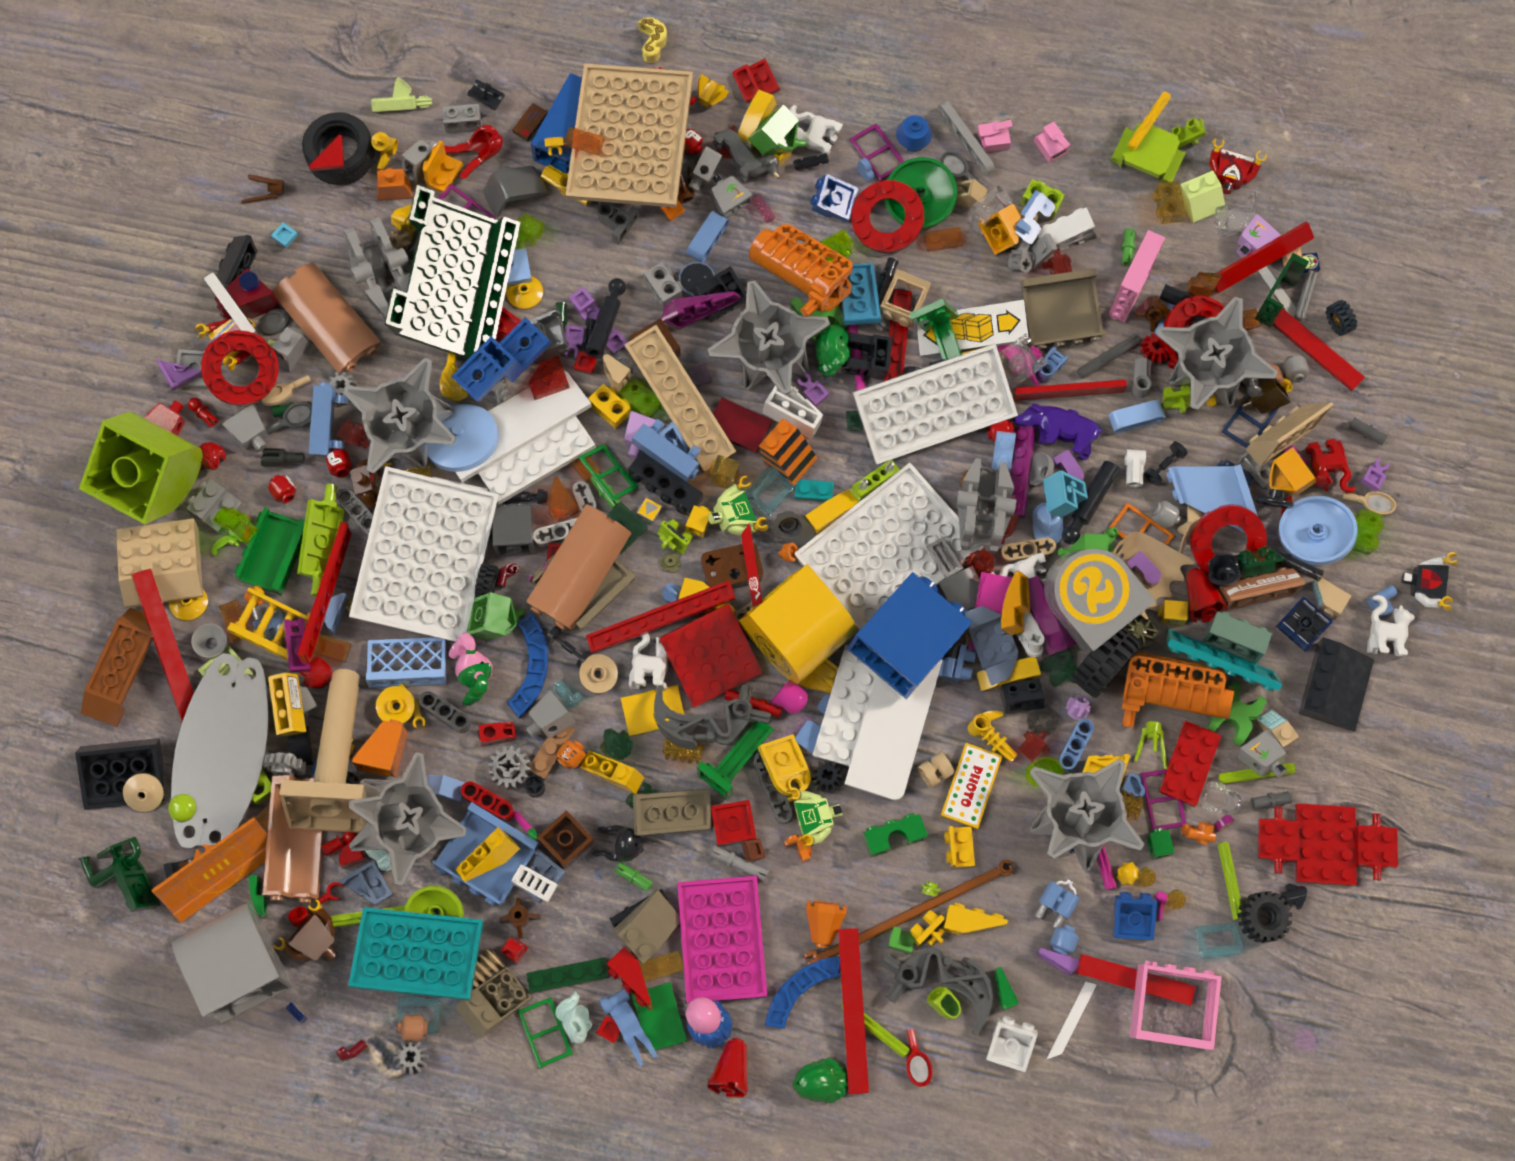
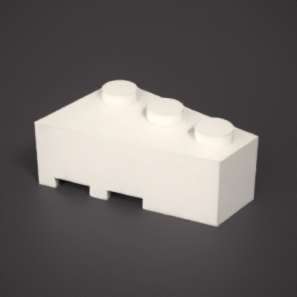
[1038,207,1100,253]
[762,385,823,439]

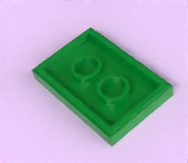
[631,982,687,1053]

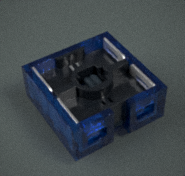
[1276,596,1333,652]

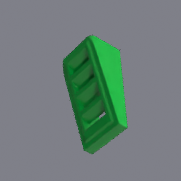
[994,967,1018,1012]

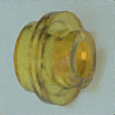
[1138,867,1156,887]
[1167,889,1186,909]

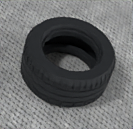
[302,112,375,185]

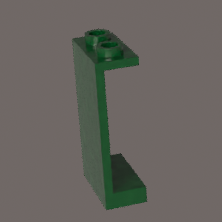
[1254,253,1309,328]

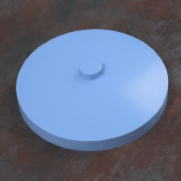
[428,404,499,472]
[1279,496,1357,566]

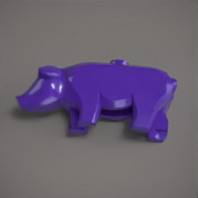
[1013,404,1102,461]

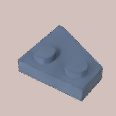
[525,849,566,904]
[340,861,394,906]

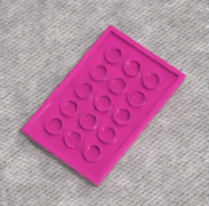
[677,876,767,1004]

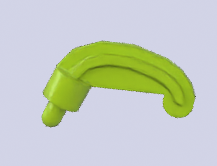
[211,535,240,556]

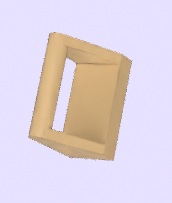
[603,354,632,397]

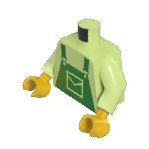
[708,476,768,537]
[787,788,842,849]

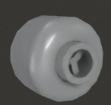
[1283,354,1309,383]
[1151,501,1180,529]

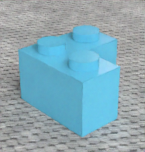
[1043,470,1088,518]

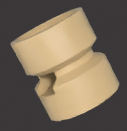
[917,752,954,788]

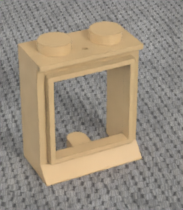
[880,269,931,328]

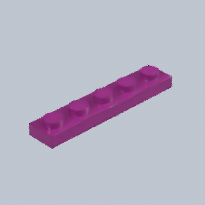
[1010,427,1036,518]

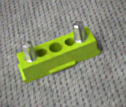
[850,459,900,502]

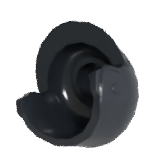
[1208,553,1242,587]

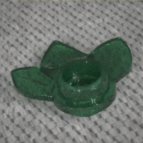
[1040,650,1077,687]

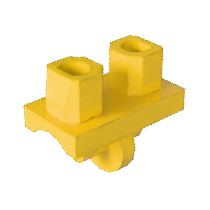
[909,910,945,947]

